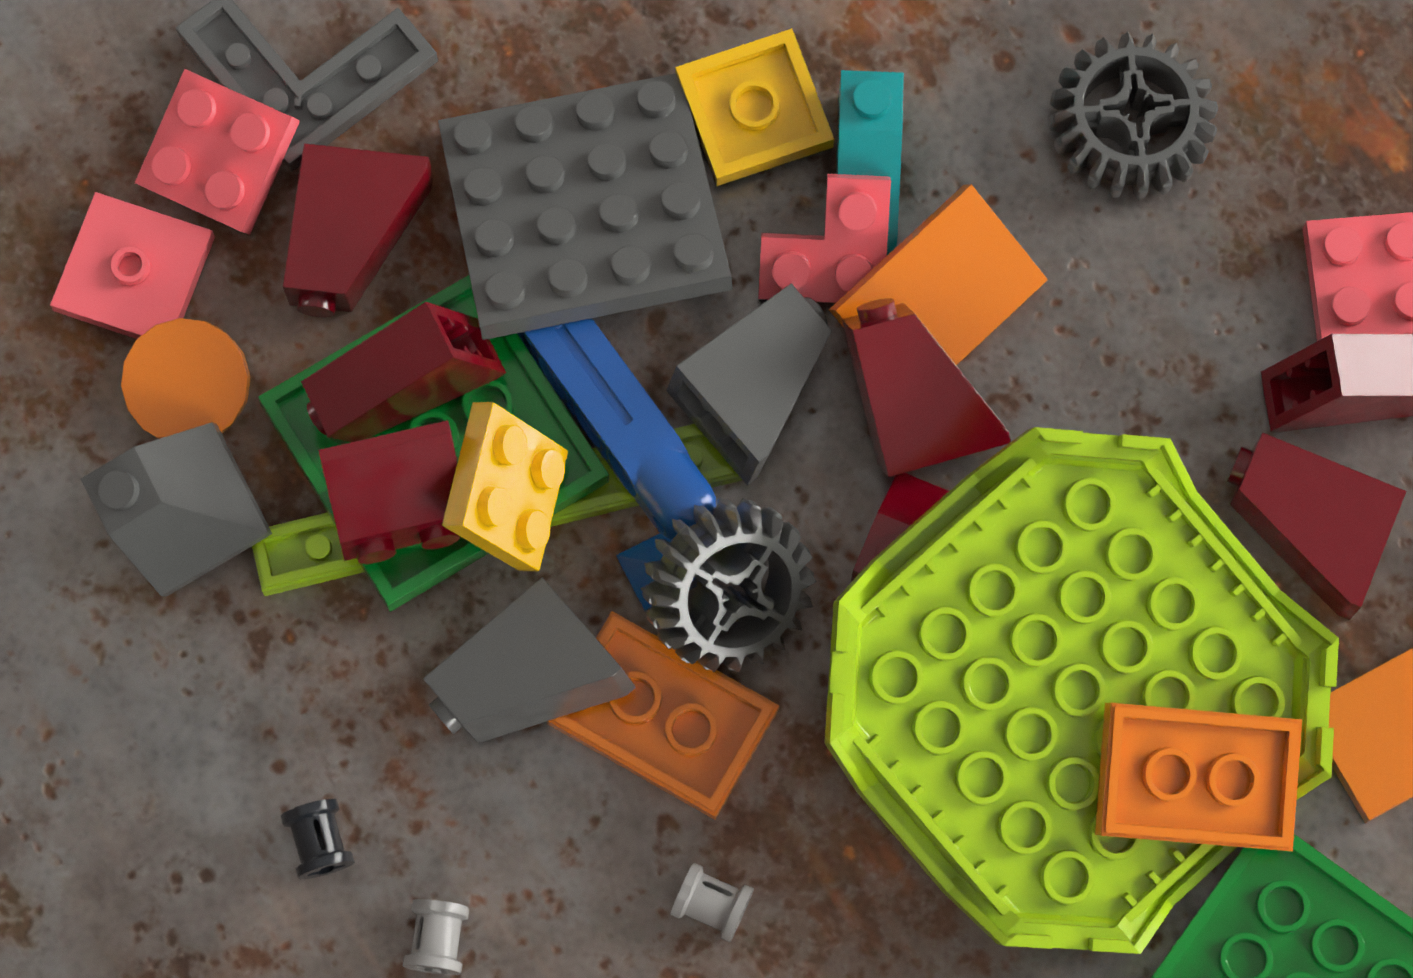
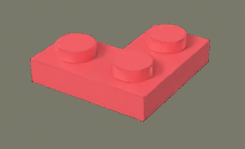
[758,174,891,303]

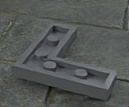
[175,0,438,172]

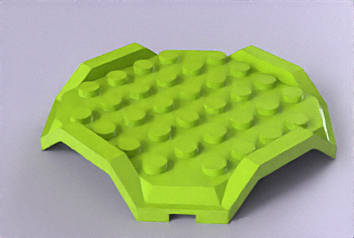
[825,427,1339,954]

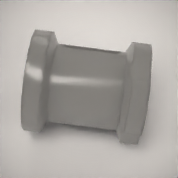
[670,863,754,942]
[402,899,469,975]

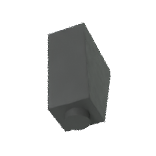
[666,283,832,486]
[423,577,636,743]

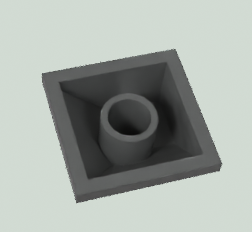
[81,422,272,597]

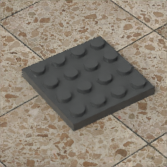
[438,73,733,340]

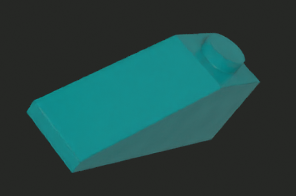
[836,70,904,255]

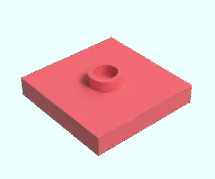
[50,192,215,339]

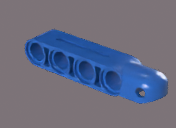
[517,318,716,540]

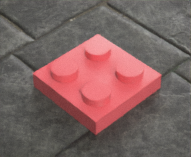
[135,69,300,235]
[1302,212,1413,341]

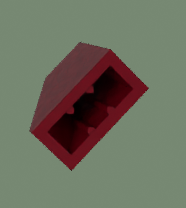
[283,143,433,318]
[842,298,1011,477]
[301,302,506,442]
[1261,334,1413,432]
[1227,432,1407,620]

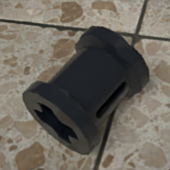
[281,799,355,880]

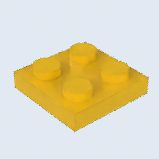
[675,28,834,186]
[442,402,568,571]

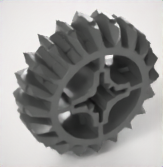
[1049,31,1218,201]
[641,497,817,672]

